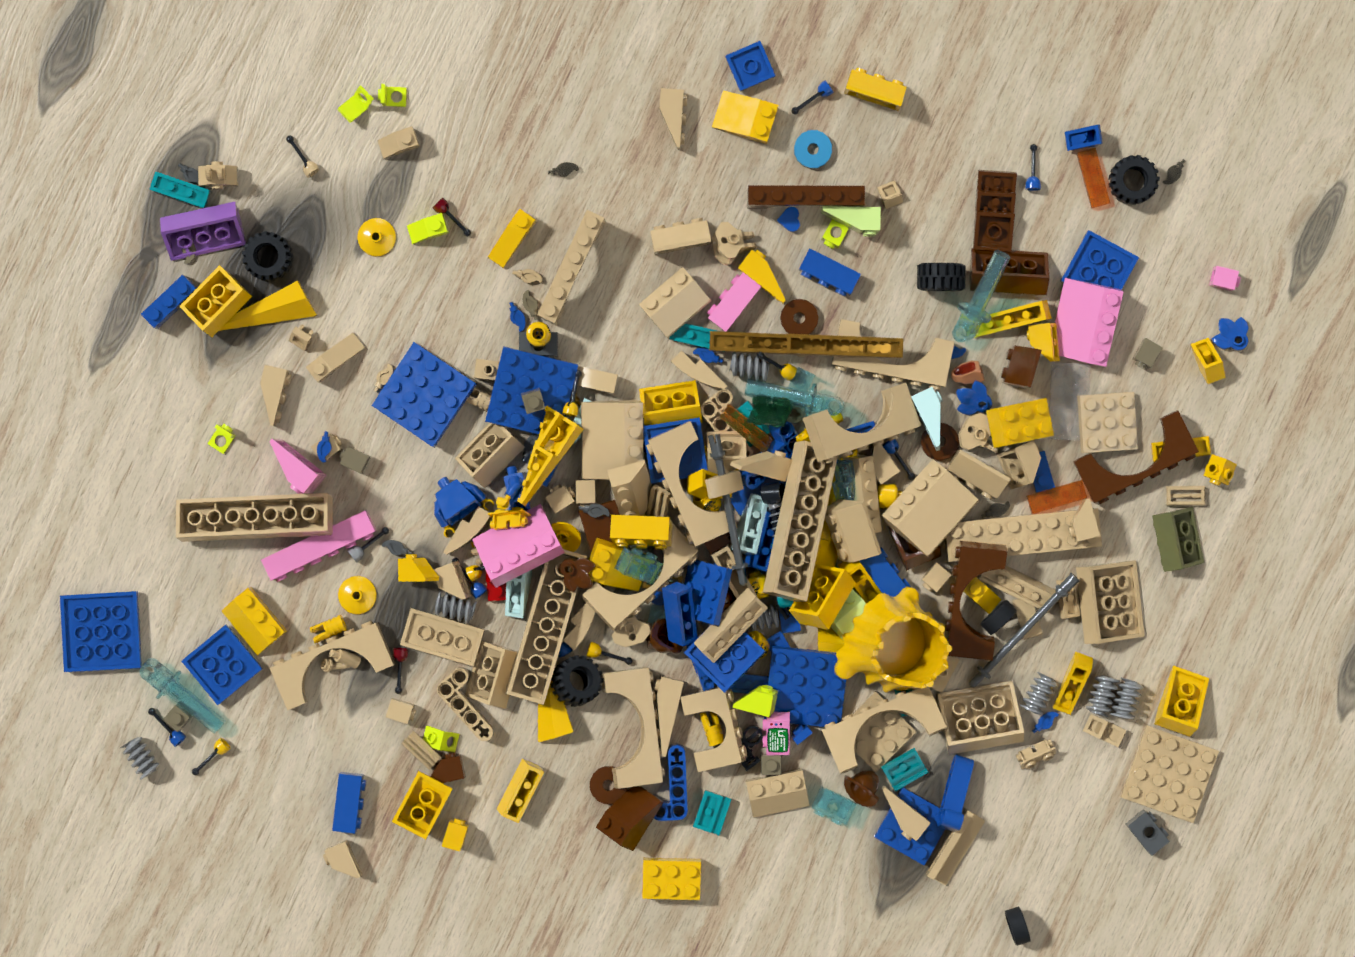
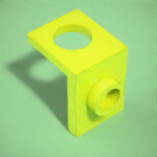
[378,84,407,107]
[337,85,374,123]
[821,219,849,249]
[208,423,236,454]
[423,726,460,752]

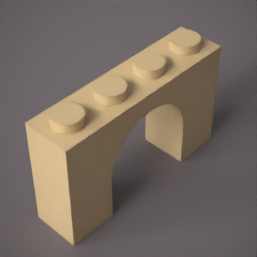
[680,688,747,772]

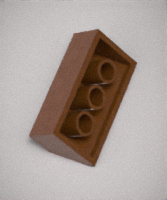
[969,248,1050,295]

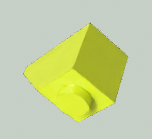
[407,213,449,244]
[733,685,778,717]

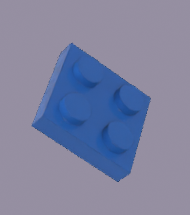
[725,41,775,92]

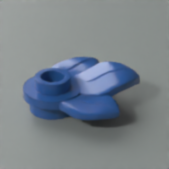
[1212,317,1249,351]
[956,380,992,415]

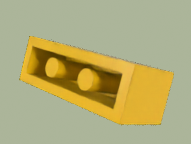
[497,758,544,823]

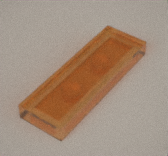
[1076,148,1110,209]
[719,403,773,453]
[1026,480,1087,514]

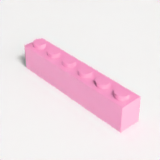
[261,510,377,582]

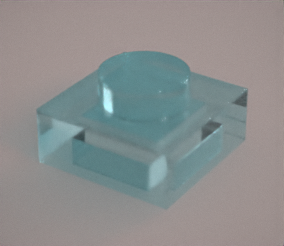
[647,603,666,624]

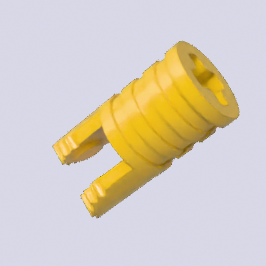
[309,615,347,644]
[700,712,724,747]

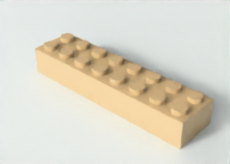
[763,441,838,602]
[176,493,333,542]
[945,508,1102,562]
[506,549,587,705]

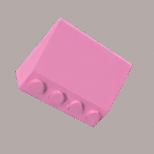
[1054,278,1124,367]
[269,438,327,494]
[472,504,565,588]

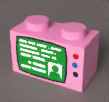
[763,712,790,755]

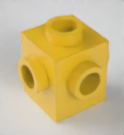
[1203,454,1237,486]

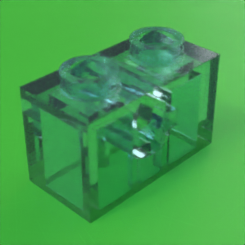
[615,547,663,584]
[811,786,856,826]

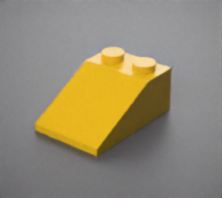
[712,90,779,144]
[588,538,651,591]
[1154,666,1209,737]
[392,771,453,840]

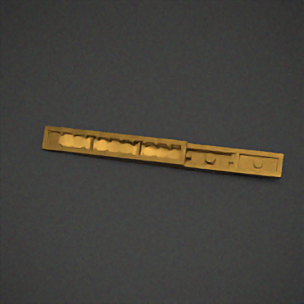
[709,331,903,358]

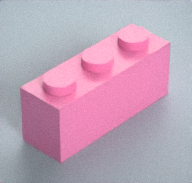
[707,273,761,332]

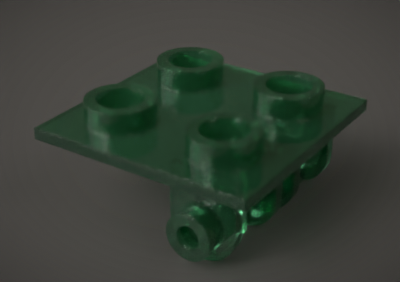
[746,395,793,427]

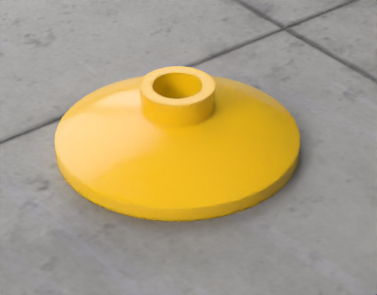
[357,218,396,256]
[551,522,581,552]
[338,576,377,614]

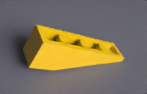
[969,300,1052,338]

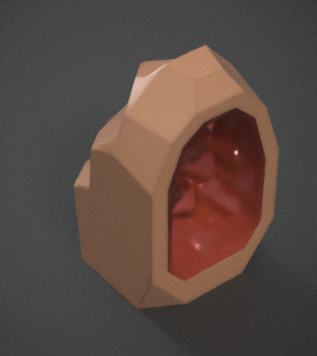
[951,360,985,385]

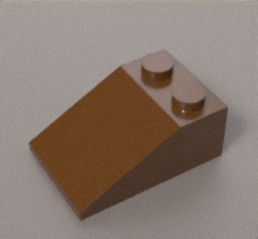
[1001,345,1042,389]
[887,525,942,571]
[596,786,663,851]

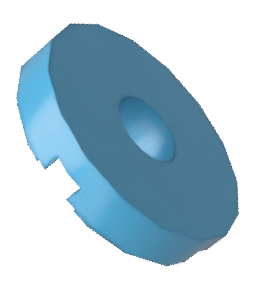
[794,130,832,168]

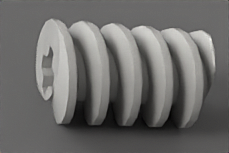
[729,352,770,382]
[435,591,477,624]
[746,604,779,632]
[1020,672,1058,715]
[1086,675,1120,717]
[1110,677,1143,720]
[120,737,159,780]

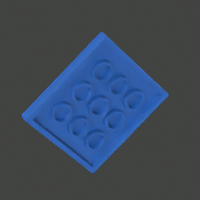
[371,342,477,448]
[485,346,578,434]
[60,591,142,672]
[764,646,846,727]

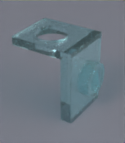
[786,367,816,399]

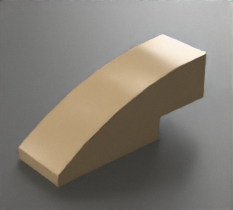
[671,351,727,389]
[574,366,618,394]
[443,506,491,555]
[710,545,757,599]
[563,603,595,651]

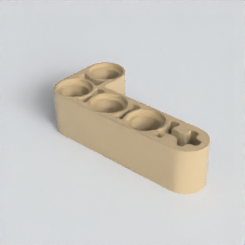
[700,389,753,457]
[437,667,494,741]

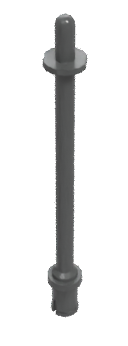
[708,434,749,586]
[969,573,1080,688]

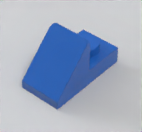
[1065,124,1103,151]

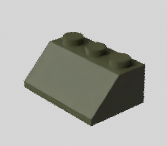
[1152,507,1204,572]

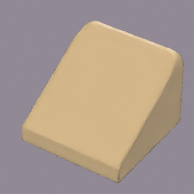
[877,180,903,209]

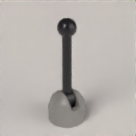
[348,527,389,563]

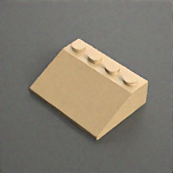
[581,400,643,479]
[882,459,979,557]
[1076,560,1145,644]
[937,681,1024,755]

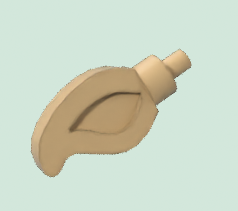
[512,269,542,283]
[374,364,393,392]

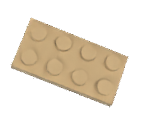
[400,608,485,667]

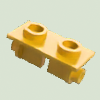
[487,507,531,530]

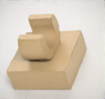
[289,324,313,351]

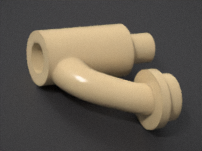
[321,649,361,672]

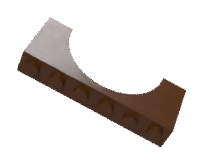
[747,185,865,209]
[1073,410,1199,504]
[945,541,1008,661]

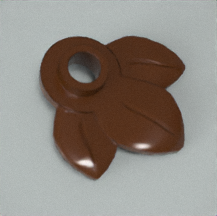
[560,558,596,592]

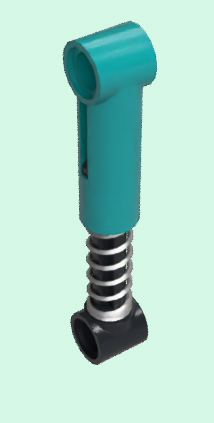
[761,483,794,608]

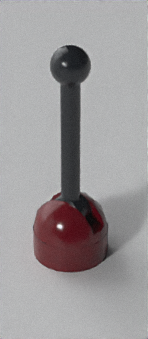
[432,197,471,236]
[393,648,408,694]

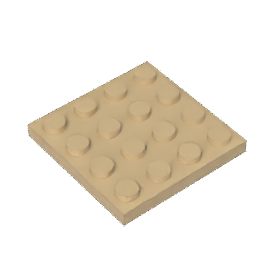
[1120,725,1219,823]

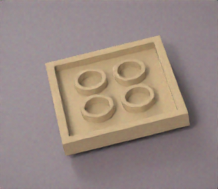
[1077,392,1138,453]
[853,691,916,772]

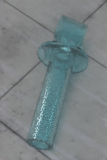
[952,250,1010,342]
[745,379,844,417]
[140,658,225,734]

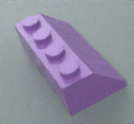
[160,202,246,261]

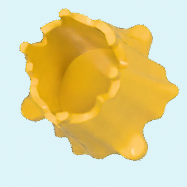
[834,587,952,693]

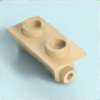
[1015,739,1056,769]

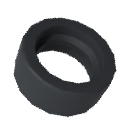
[980,600,1017,635]
[1005,906,1031,946]

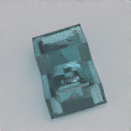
[832,460,855,500]

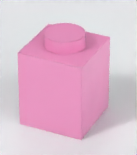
[1209,266,1241,291]

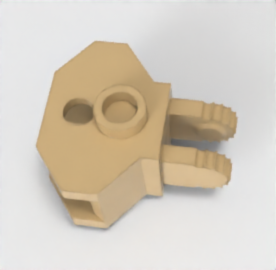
[198,161,238,190]
[711,222,757,265]
[958,413,998,453]
[612,615,651,647]

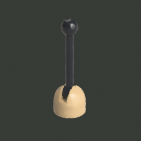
[286,135,320,178]

